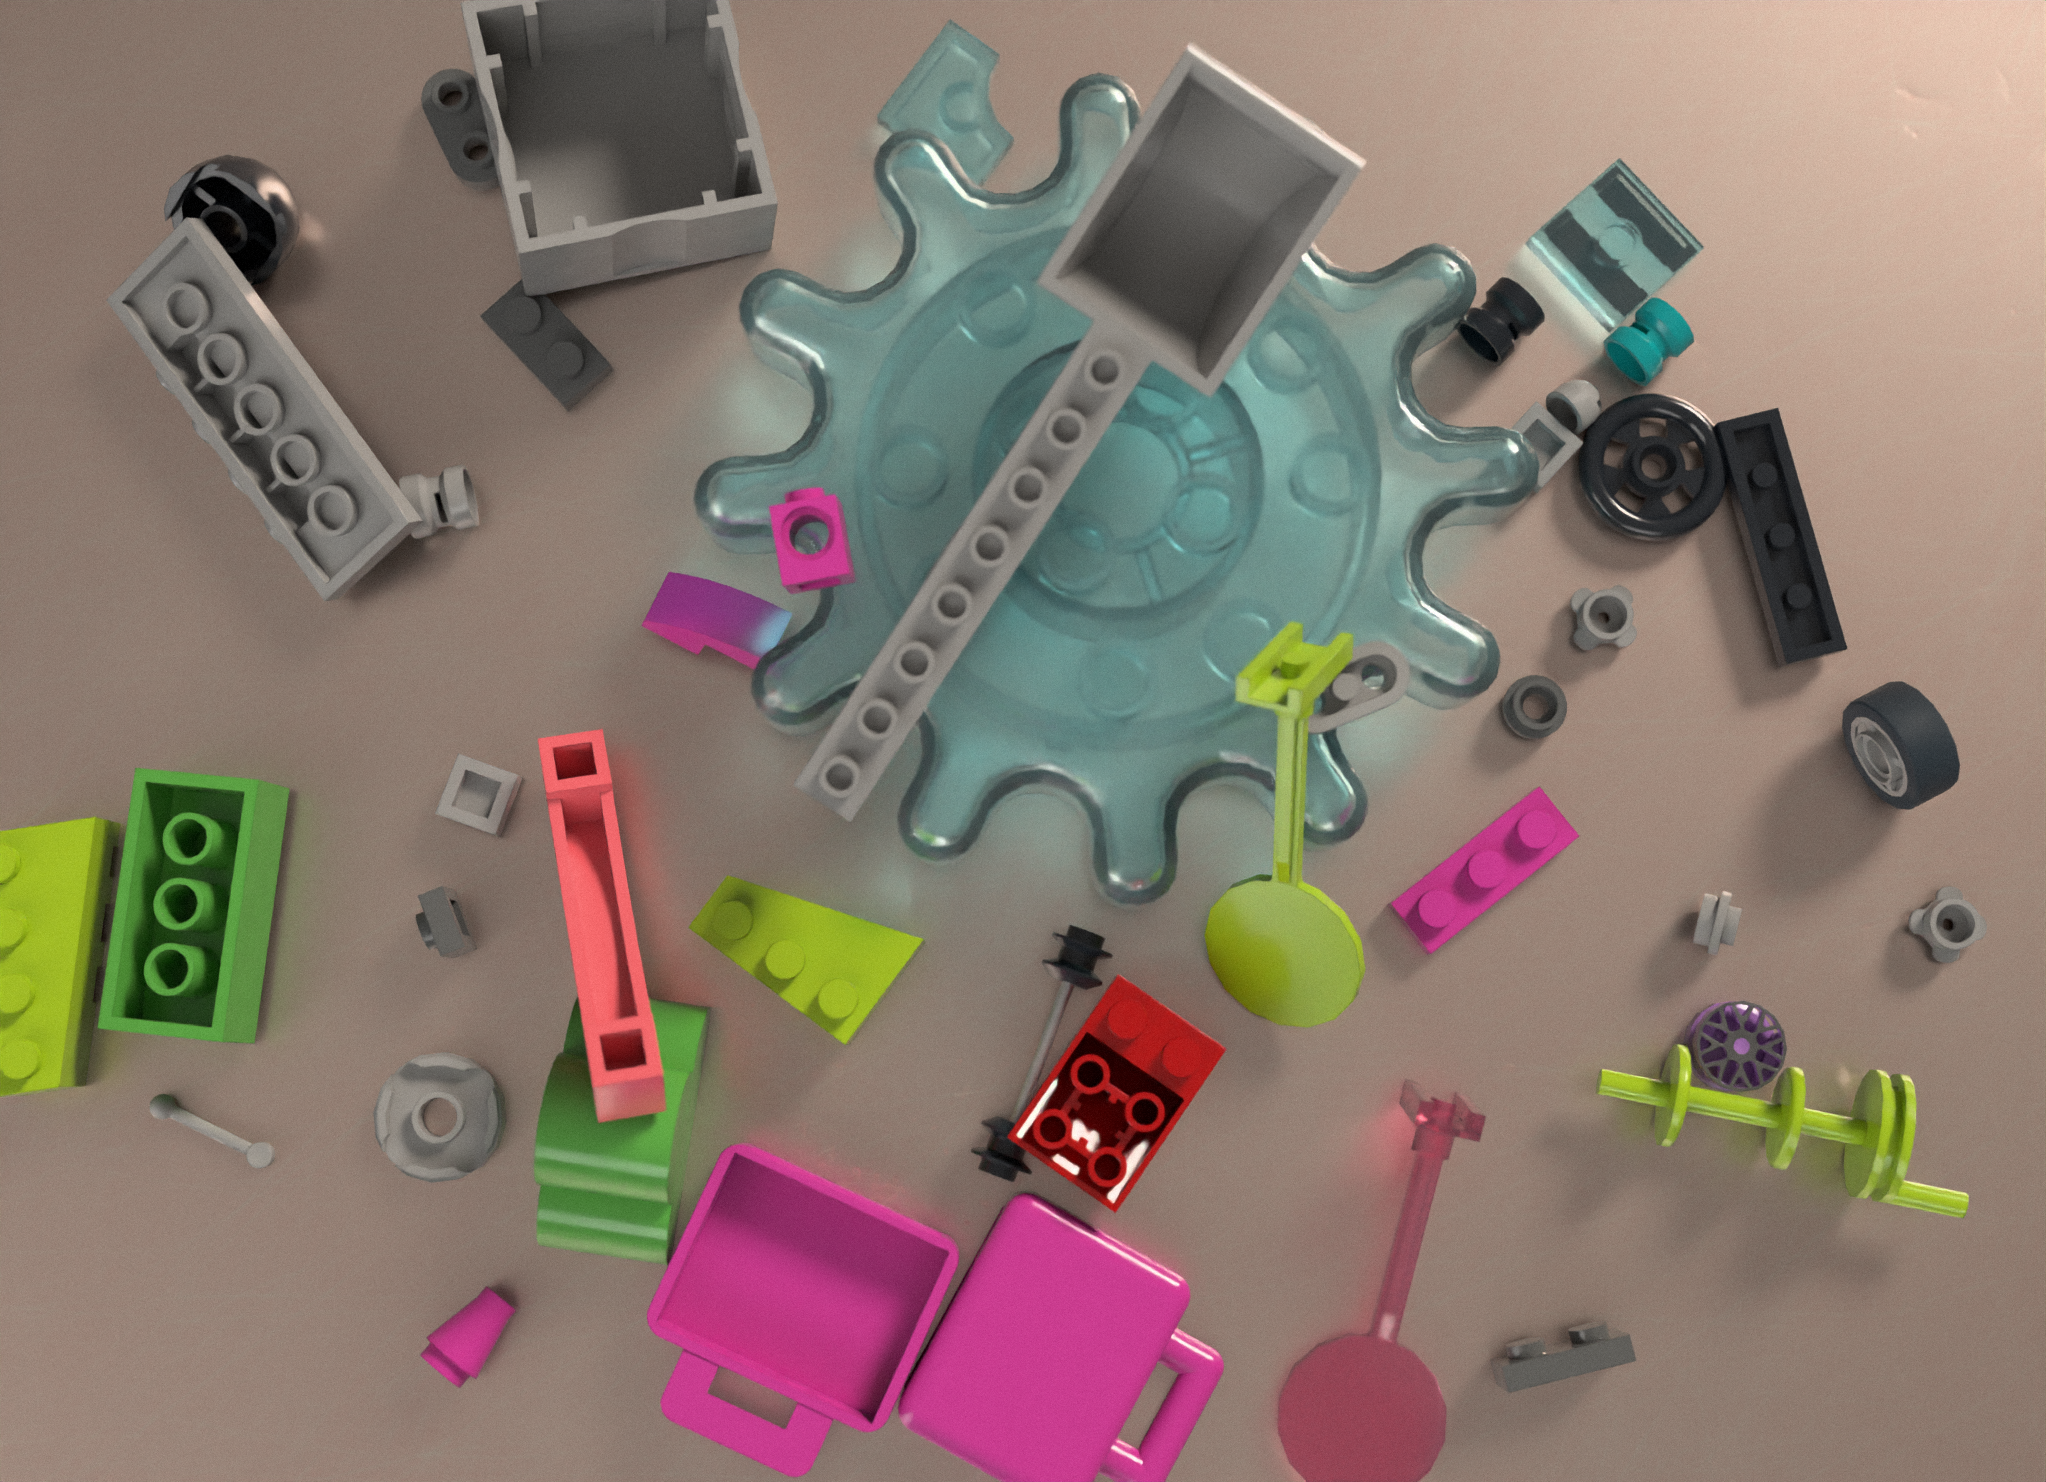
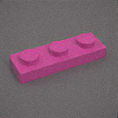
[1387,786,1579,955]

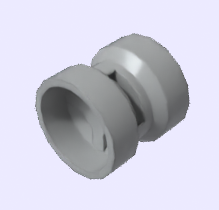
[399,464,479,539]

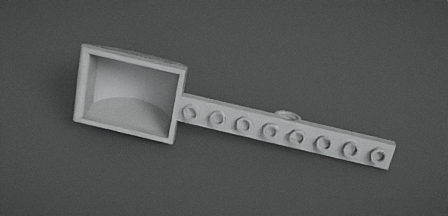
[793,42,1365,822]

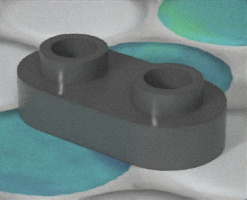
[421,69,500,191]

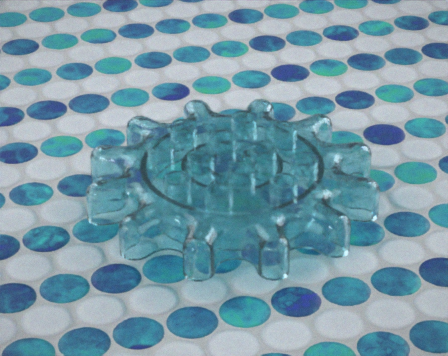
[693,72,1540,911]

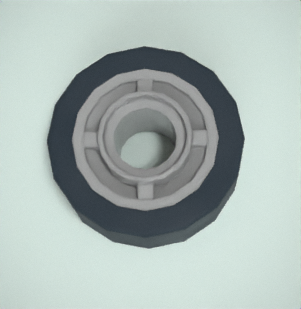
[1842,681,1960,810]

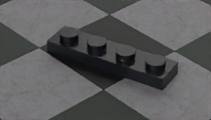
[1715,408,1847,668]

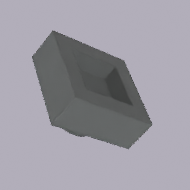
[416,886,477,958]

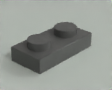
[480,279,614,411]
[1490,1321,1636,1393]

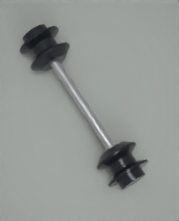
[970,925,1113,1182]

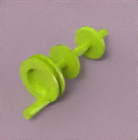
[1596,1044,1969,1218]

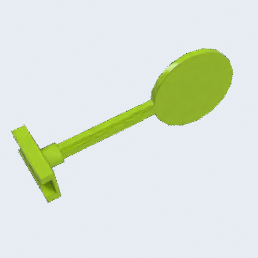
[1204,621,1366,1028]

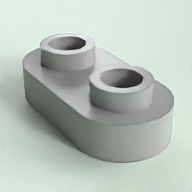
[1308,641,1410,735]

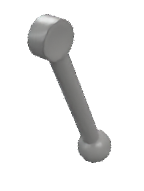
[149,1094,275,1168]

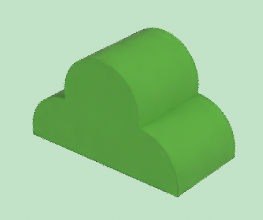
[534,996,712,1265]

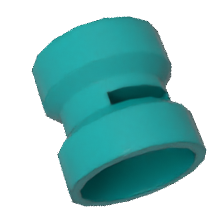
[1604,297,1694,386]

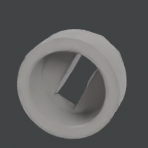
[1546,379,1602,435]

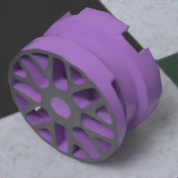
[1683,1001,1787,1092]

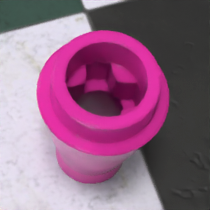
[420,1286,516,1388]

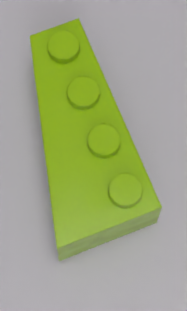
[0,817,121,1097]

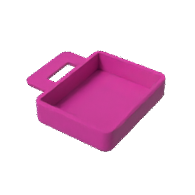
[647,1142,960,1477]
[898,1191,1224,1482]

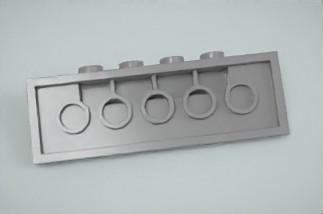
[107,217,423,601]

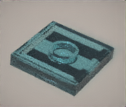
[1526,158,1704,334]

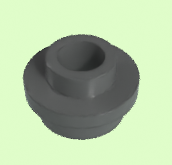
[1502,675,1567,739]

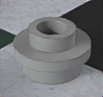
[1693,891,1742,955]

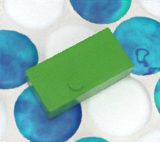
[98,768,290,1044]

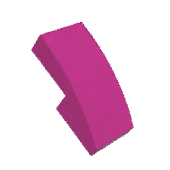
[641,572,793,673]

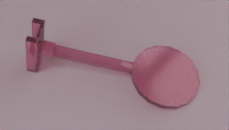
[1277,1079,1486,1482]

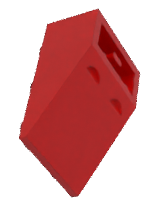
[1007,974,1227,1213]

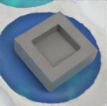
[1490,401,1583,493]
[435,753,523,837]

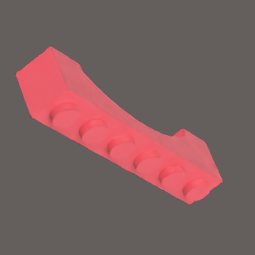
[538,729,666,1123]

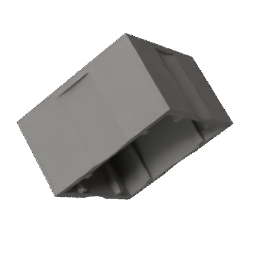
[460,0,778,297]

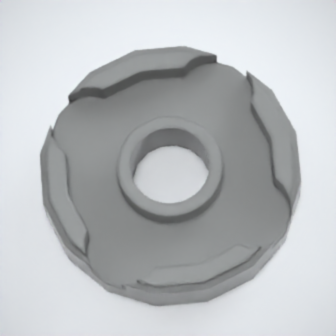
[373,1052,507,1183]

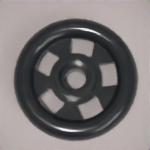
[1578,393,1728,541]

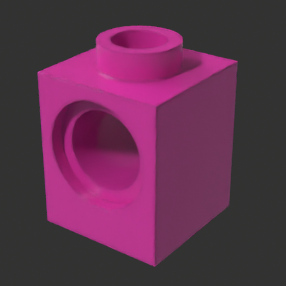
[769,487,856,594]

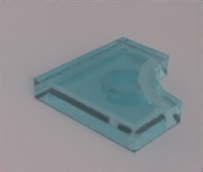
[877,19,1014,193]

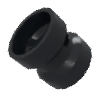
[1456,277,1545,366]

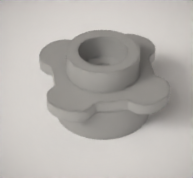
[1570,585,1637,650]
[1908,886,1987,963]

